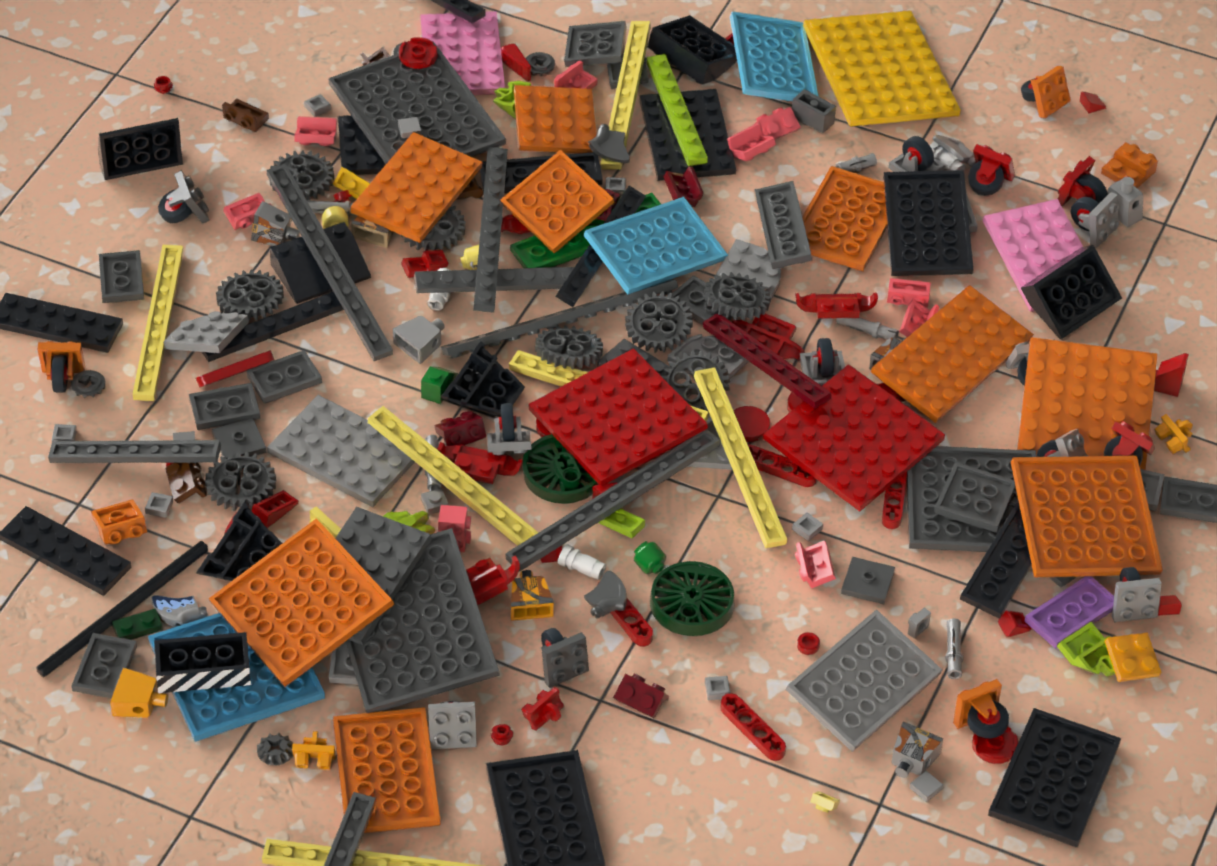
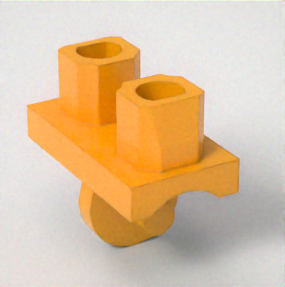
[1154,414,1193,454]
[292,731,336,770]

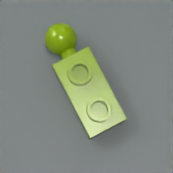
[598,508,646,538]

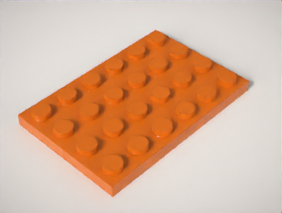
[350,132,482,243]
[802,166,887,272]
[333,707,440,833]

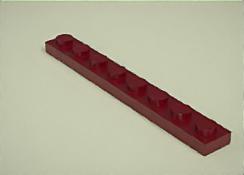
[703,313,831,408]

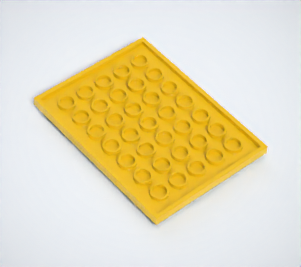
[803,11,961,127]

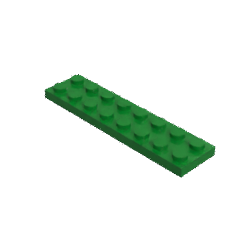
[510,193,661,268]

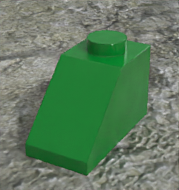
[421,366,458,404]

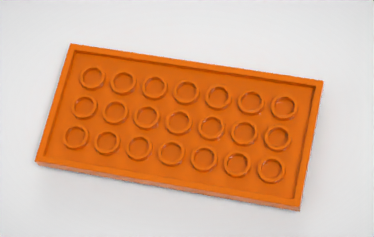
[871,285,1034,423]

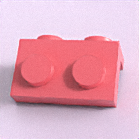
[554,60,597,89]
[755,107,801,140]
[294,116,337,146]
[727,123,776,161]
[223,192,271,230]
[887,278,931,307]
[899,300,940,337]
[795,541,836,588]

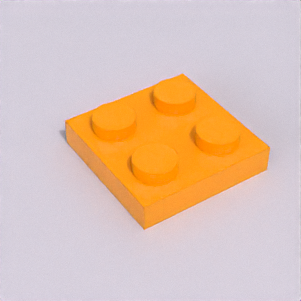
[1104,632,1162,682]

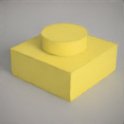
[810,791,840,812]

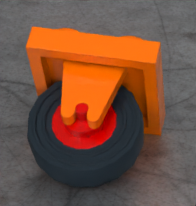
[1021,66,1071,118]
[37,341,85,393]
[953,679,1009,739]

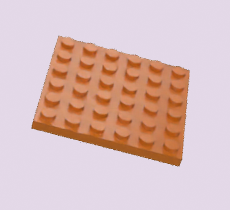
[1017,337,1158,470]
[1011,456,1163,578]
[208,518,394,687]

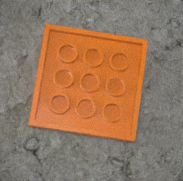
[514,85,596,154]
[500,150,615,253]

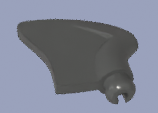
[588,124,630,163]
[584,571,627,619]

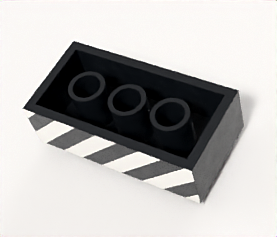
[154,632,251,693]

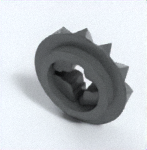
[526,52,555,76]
[71,370,105,398]
[257,733,293,765]

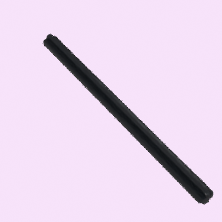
[36,541,208,677]

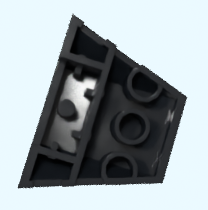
[441,341,525,417]
[196,502,282,581]

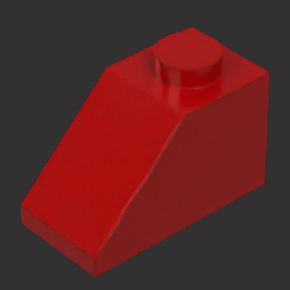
[1154,353,1189,397]

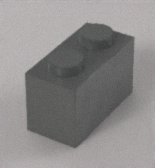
[792,89,836,133]

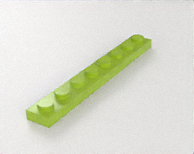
[646,54,708,166]

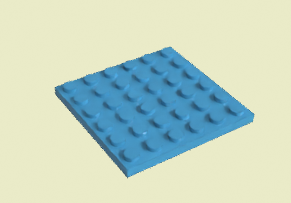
[148,613,325,742]

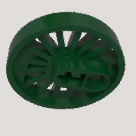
[522,434,599,504]
[650,561,735,636]

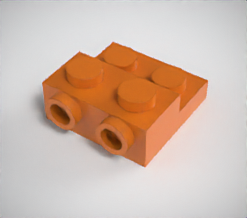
[1101,142,1158,188]
[91,499,147,545]

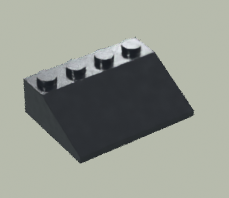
[647,15,737,85]
[98,118,183,180]
[270,222,371,304]
[1021,245,1122,339]

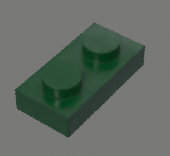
[112,609,163,640]

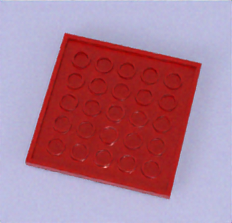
[528,348,708,486]
[763,364,945,512]

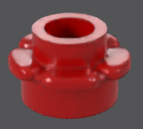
[154,76,173,94]
[333,189,352,202]
[491,724,514,746]

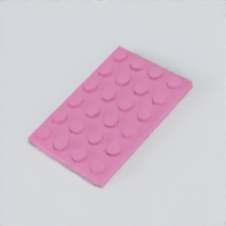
[420,11,505,95]
[983,199,1083,312]

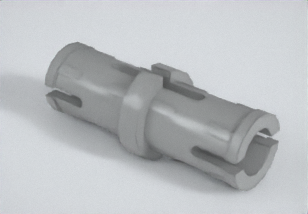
[836,153,877,172]

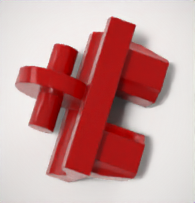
[522,687,564,731]

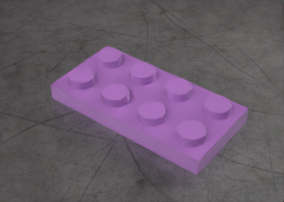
[1024,576,1114,649]

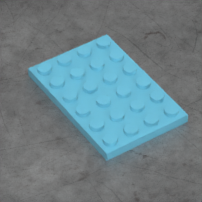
[730,11,819,101]
[584,197,728,295]

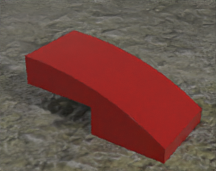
[401,250,449,278]

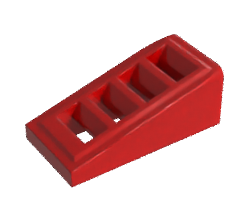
[501,43,531,82]
[252,490,299,528]

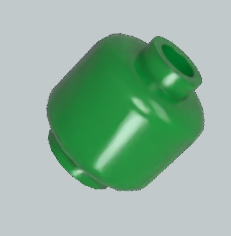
[634,541,666,574]

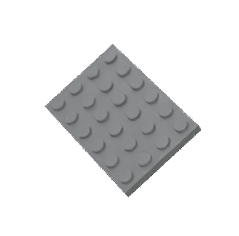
[267,395,415,507]
[786,609,942,752]

